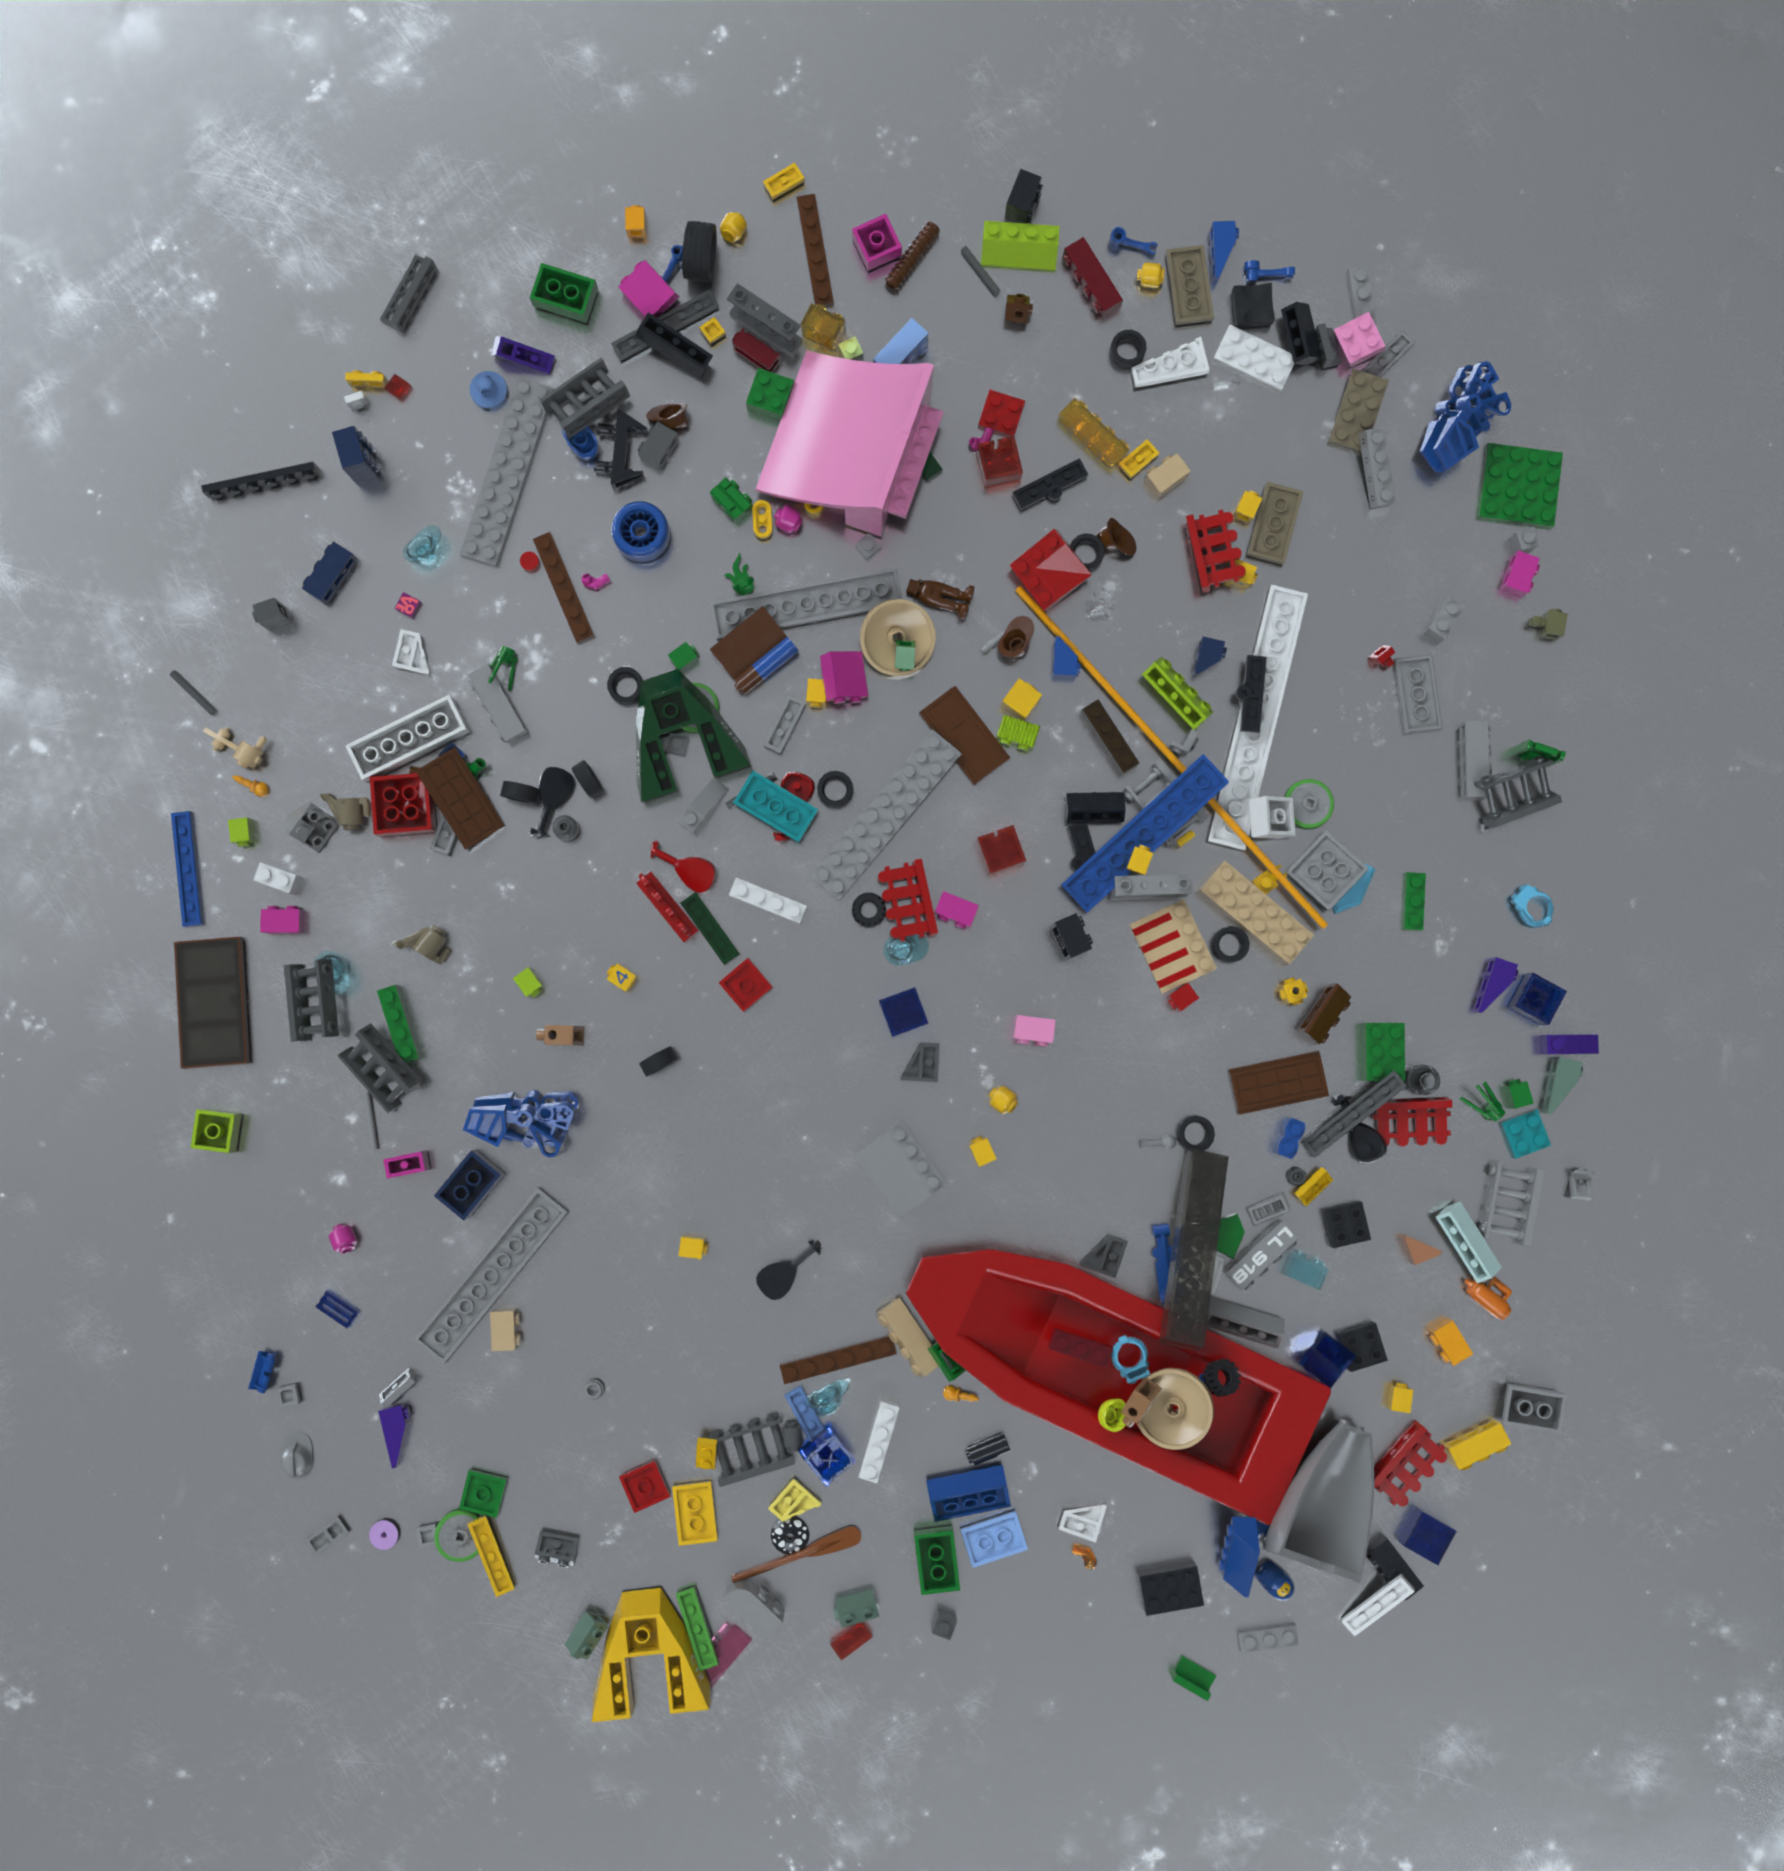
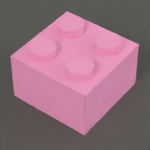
[1334,312,1385,368]
[1012,1015,1056,1047]

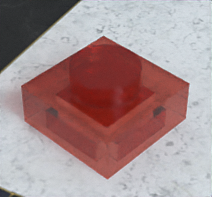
[384,374,412,401]

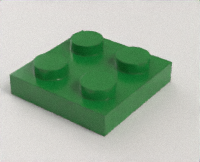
[459,1469,508,1518]

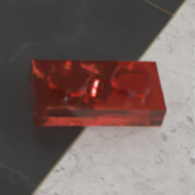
[830,1622,873,1661]

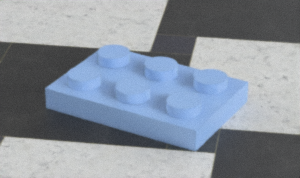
[960,1510,1028,1568]

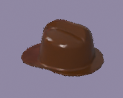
[646,402,688,429]
[1097,518,1137,556]
[998,616,1034,659]

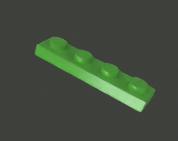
[676,1586,720,1671]

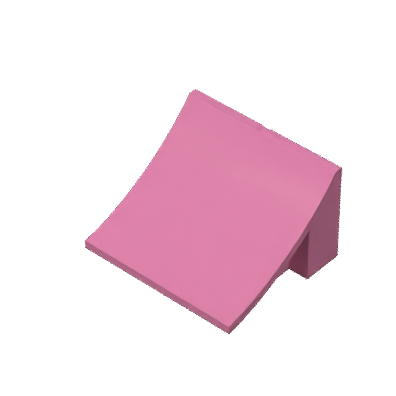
[756,350,944,537]

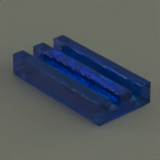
[315,1290,360,1328]

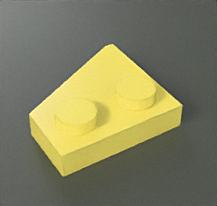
[768,1478,822,1522]

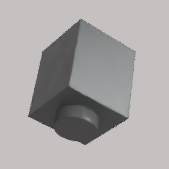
[931,1609,957,1640]

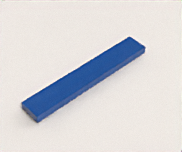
[171,811,204,927]

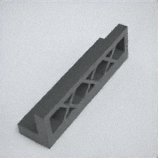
[380,254,436,331]

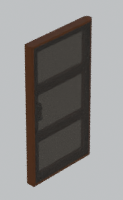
[174,937,250,1069]

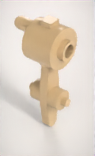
[203,727,267,769]

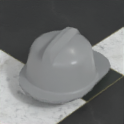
[281,1431,313,1479]

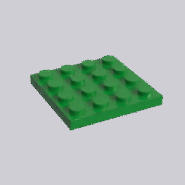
[1477,443,1563,528]

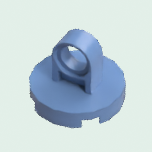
[470,371,508,410]

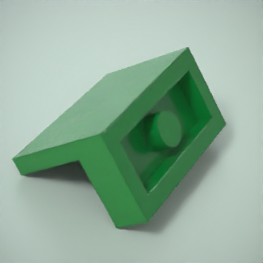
[1171,1655,1216,1701]

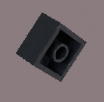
[1005,169,1043,224]

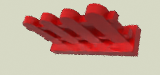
[1186,509,1246,593]
[877,859,938,942]
[636,871,699,943]
[1373,1097,1453,1146]
[1374,1420,1447,1507]

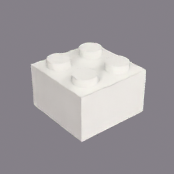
[1249,796,1296,839]

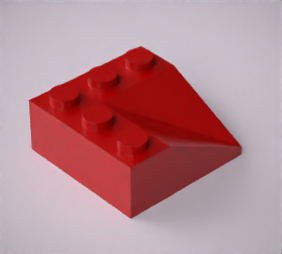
[1010,529,1092,611]
[370,773,436,837]

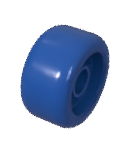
[611,501,670,562]

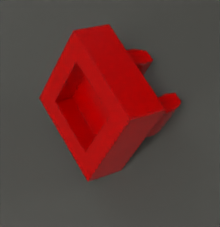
[1369,645,1396,668]

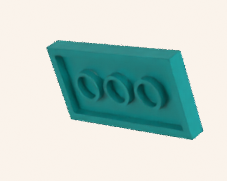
[733,770,818,842]

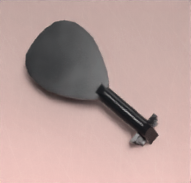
[529,767,574,839]
[1335,1094,1387,1164]
[756,1240,822,1300]

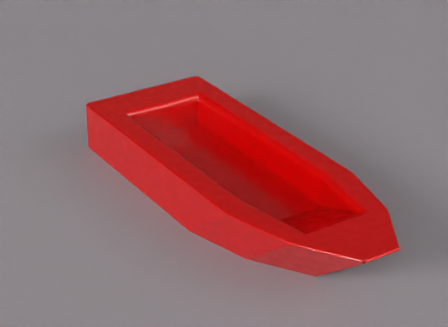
[906,1249,1331,1525]

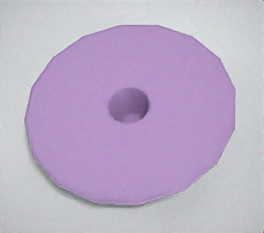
[369,1520,398,1550]

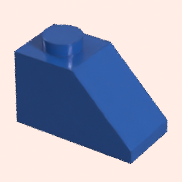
[1052,636,1081,679]

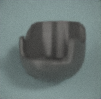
[1407,1064,1440,1095]

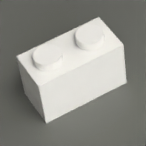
[253,862,302,895]

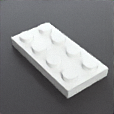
[1213,325,1294,392]

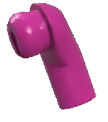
[969,427,994,450]
[581,573,611,590]

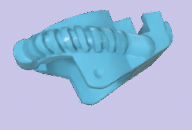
[1510,884,1554,928]
[1111,1335,1150,1384]

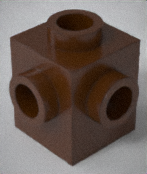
[1005,294,1033,324]

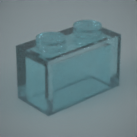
[1281,1250,1329,1290]

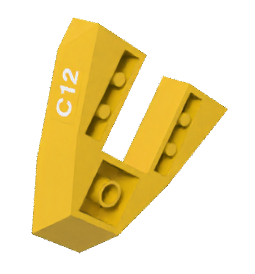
[591,1588,712,1722]

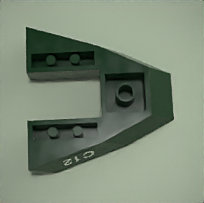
[636,669,751,802]

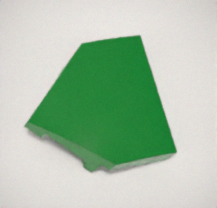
[1201,1214,1245,1259]

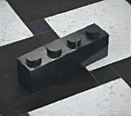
[635,312,713,379]

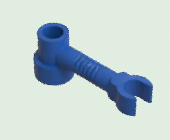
[1109,227,1158,256]
[661,245,683,283]
[1244,260,1295,283]

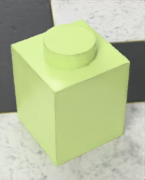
[838,337,864,361]

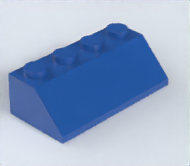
[926,1465,1011,1522]
[1219,1517,1260,1597]

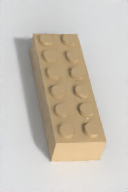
[1197,861,1314,965]

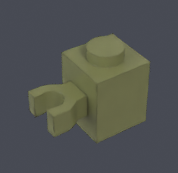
[1528,609,1568,639]

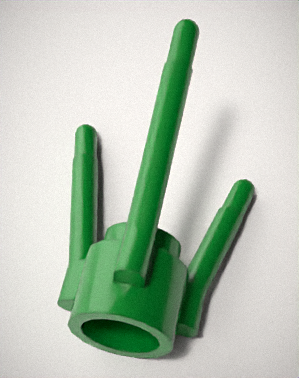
[488,646,518,691]
[1460,1082,1506,1122]

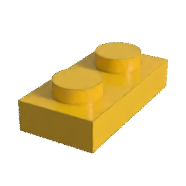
[763,163,805,200]
[345,370,388,388]
[1118,439,1159,479]
[1294,1167,1333,1207]
[696,1437,717,1470]

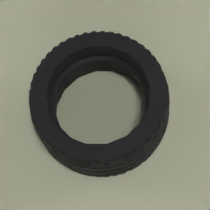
[682,221,717,282]

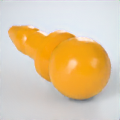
[232,775,269,797]
[943,1385,979,1402]

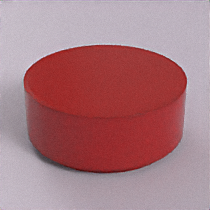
[520,551,540,572]

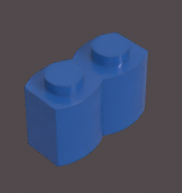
[1274,1117,1305,1159]

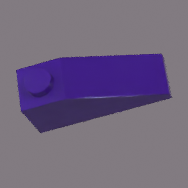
[491,336,555,374]
[1473,957,1518,1013]
[1540,1035,1599,1054]
[378,1402,411,1469]

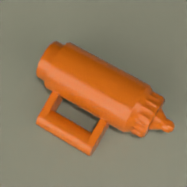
[1464,1276,1512,1320]

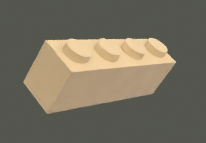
[876,1298,938,1377]

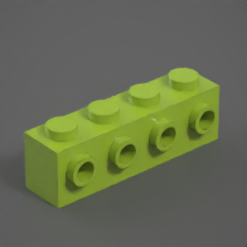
[1142,657,1213,730]

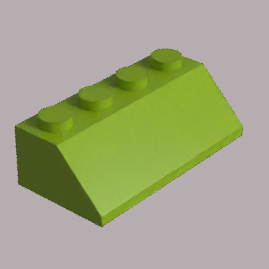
[981,221,1060,271]

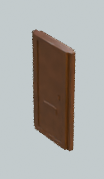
[919,685,1010,785]
[415,747,505,850]
[1229,1051,1329,1115]

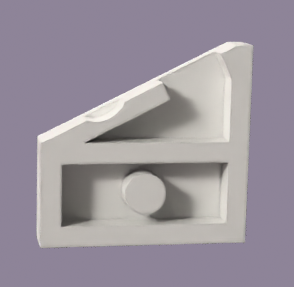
[392,629,429,676]
[1058,1504,1107,1543]

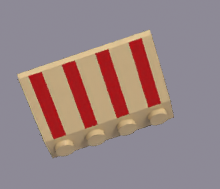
[1129,899,1217,994]

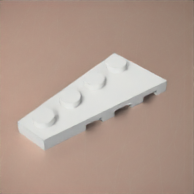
[1131,337,1210,388]

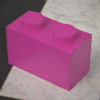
[1500,550,1540,598]
[934,891,979,929]
[260,906,305,934]
[383,1151,430,1179]

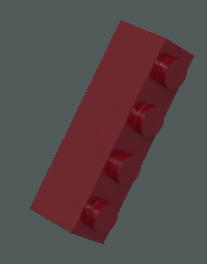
[1062,237,1123,318]

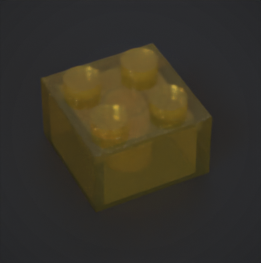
[801,303,846,353]

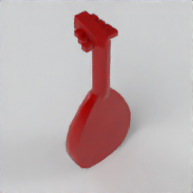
[772,772,815,842]
[650,840,716,893]

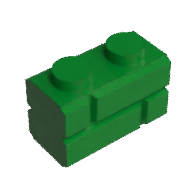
[709,477,753,524]

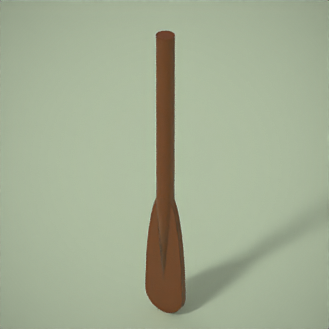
[731,1526,861,1583]

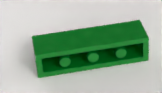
[377,985,423,1064]

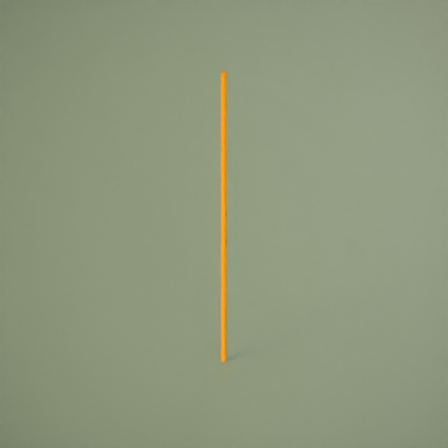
[1015,586,1328,929]

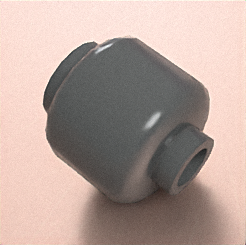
[552,815,579,841]

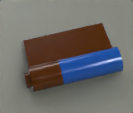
[710,606,799,694]

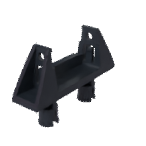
[594,409,648,489]

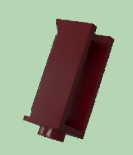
[732,328,781,372]

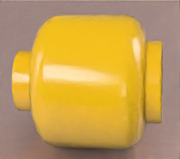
[719,212,747,242]
[1137,262,1165,288]
[989,1086,1019,1114]

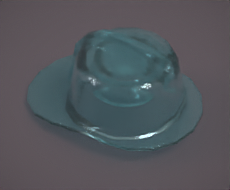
[403,525,441,566]
[883,935,929,965]
[314,951,350,995]
[806,1380,849,1417]

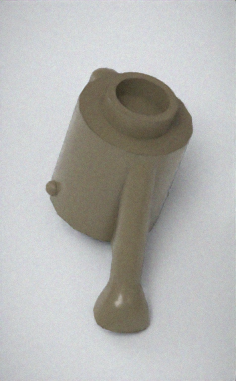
[320,794,371,830]
[391,924,452,964]

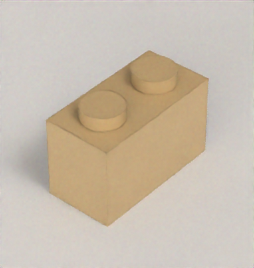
[1145,453,1191,498]
[490,1309,521,1352]

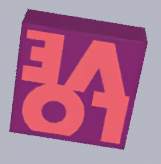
[394,592,421,618]

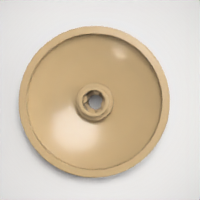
[859,599,936,676]
[1137,1368,1214,1450]

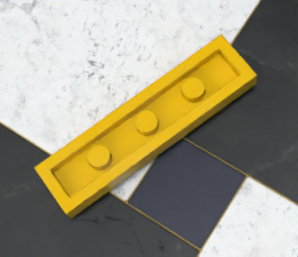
[467,1515,515,1597]

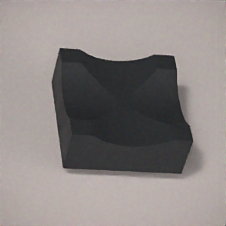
[1232,283,1275,328]
[1322,1201,1371,1248]
[1336,1321,1388,1372]

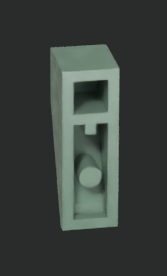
[1542,1057,1583,1114]

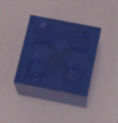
[1508,973,1567,1025]
[879,987,929,1037]
[1299,1332,1357,1388]
[798,1425,857,1487]
[1398,1507,1457,1565]

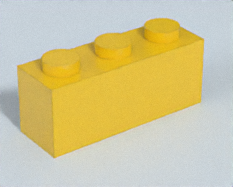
[1444,1420,1511,1470]

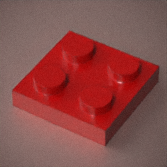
[978,389,1025,438]
[719,958,773,1012]
[619,1460,671,1513]

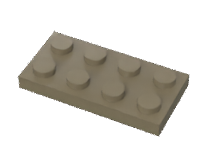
[1166,245,1214,325]
[1328,368,1389,453]
[1247,482,1304,565]

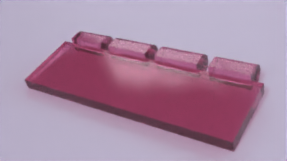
[704,1622,752,1689]

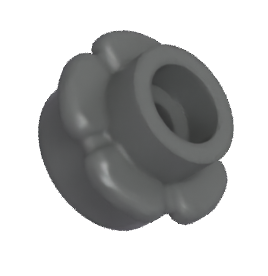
[1287,1167,1307,1186]

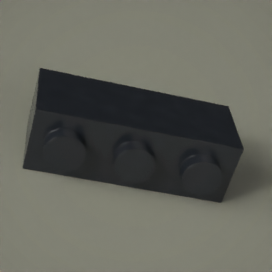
[1281,302,1322,365]
[1065,792,1126,823]
[1366,1535,1424,1601]

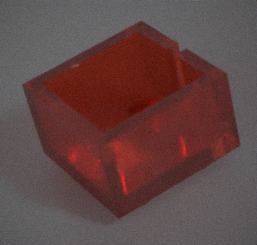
[976,436,1023,487]
[976,825,1026,876]

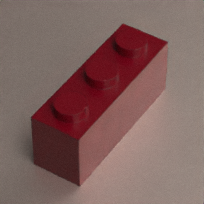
[1048,1327,1113,1368]

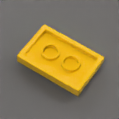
[672,1481,718,1546]

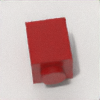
[1167,983,1199,1012]

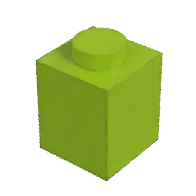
[228,817,255,847]
[513,967,545,998]

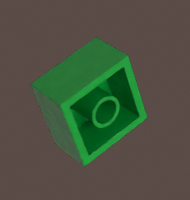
[746,368,794,421]

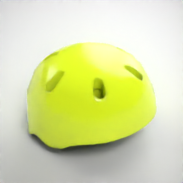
[1098,1399,1126,1432]

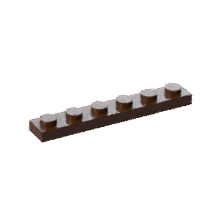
[797,194,834,308]
[533,532,595,644]
[779,1335,897,1385]

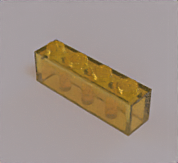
[1058,398,1130,470]

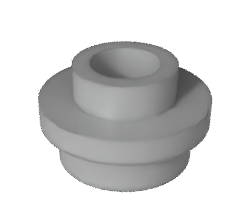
[584,1379,604,1399]

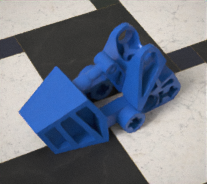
[1420,361,1511,473]
[463,1090,579,1158]

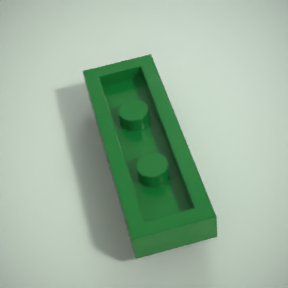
[1402,872,1426,931]

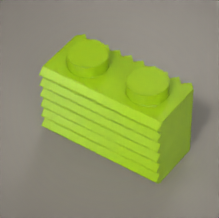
[996,715,1040,752]

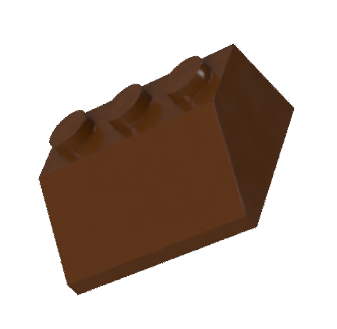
[1297,983,1351,1045]

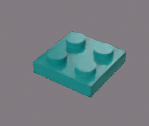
[1500,1109,1552,1159]

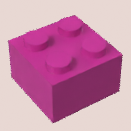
[852,214,902,271]

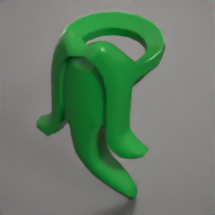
[724,553,754,596]

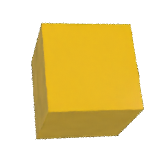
[1001,678,1042,721]

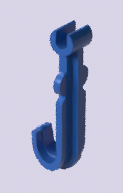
[1152,1224,1179,1306]

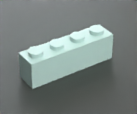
[1436,1201,1502,1283]

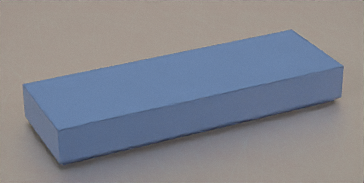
[784,1385,829,1447]

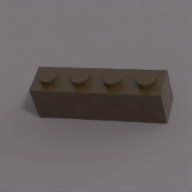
[1080,699,1140,776]

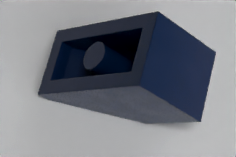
[1192,636,1227,678]

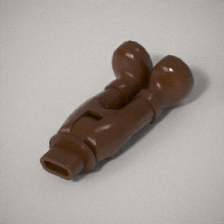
[906,579,975,620]

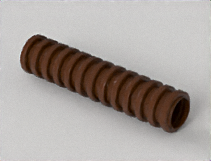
[884,221,940,290]

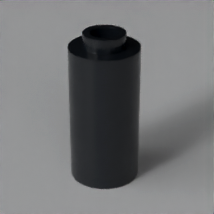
[966,1432,1011,1466]

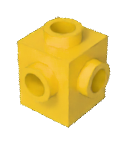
[1279,977,1308,1006]

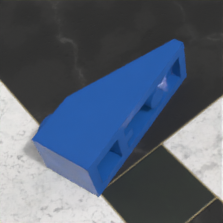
[1210,221,1239,284]

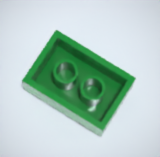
[530,263,598,323]
[1361,1023,1405,1081]
[914,1526,960,1595]

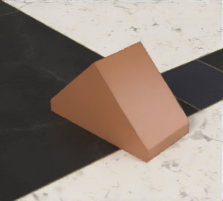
[1400,1234,1442,1265]

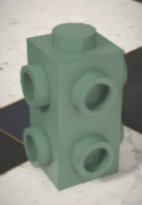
[833,1589,880,1627]
[564,1611,609,1660]

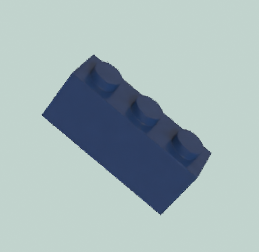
[302,541,357,605]

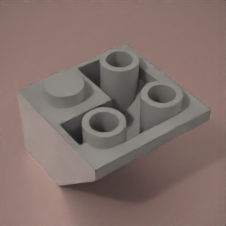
[280,802,338,852]

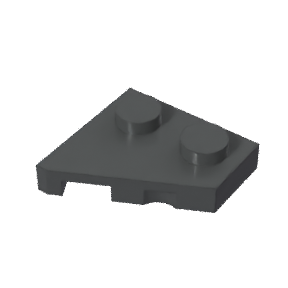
[900,1043,939,1082]
[1080,1235,1128,1278]

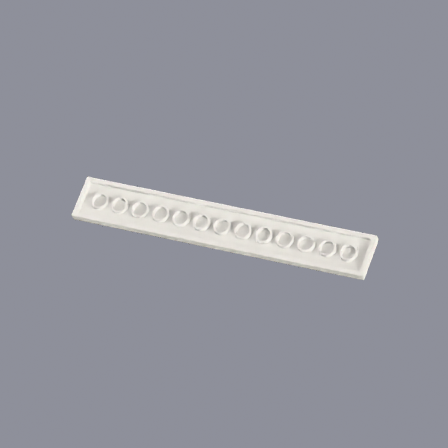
[1207,584,1308,851]

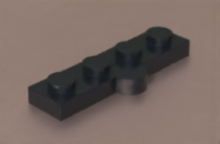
[1012,458,1088,510]
[1235,655,1267,733]
[1068,823,1096,871]

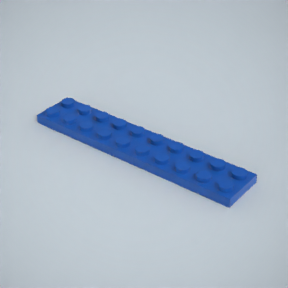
[1061,754,1229,913]

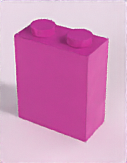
[618,260,680,318]
[820,651,868,704]

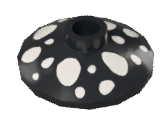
[771,1516,810,1555]

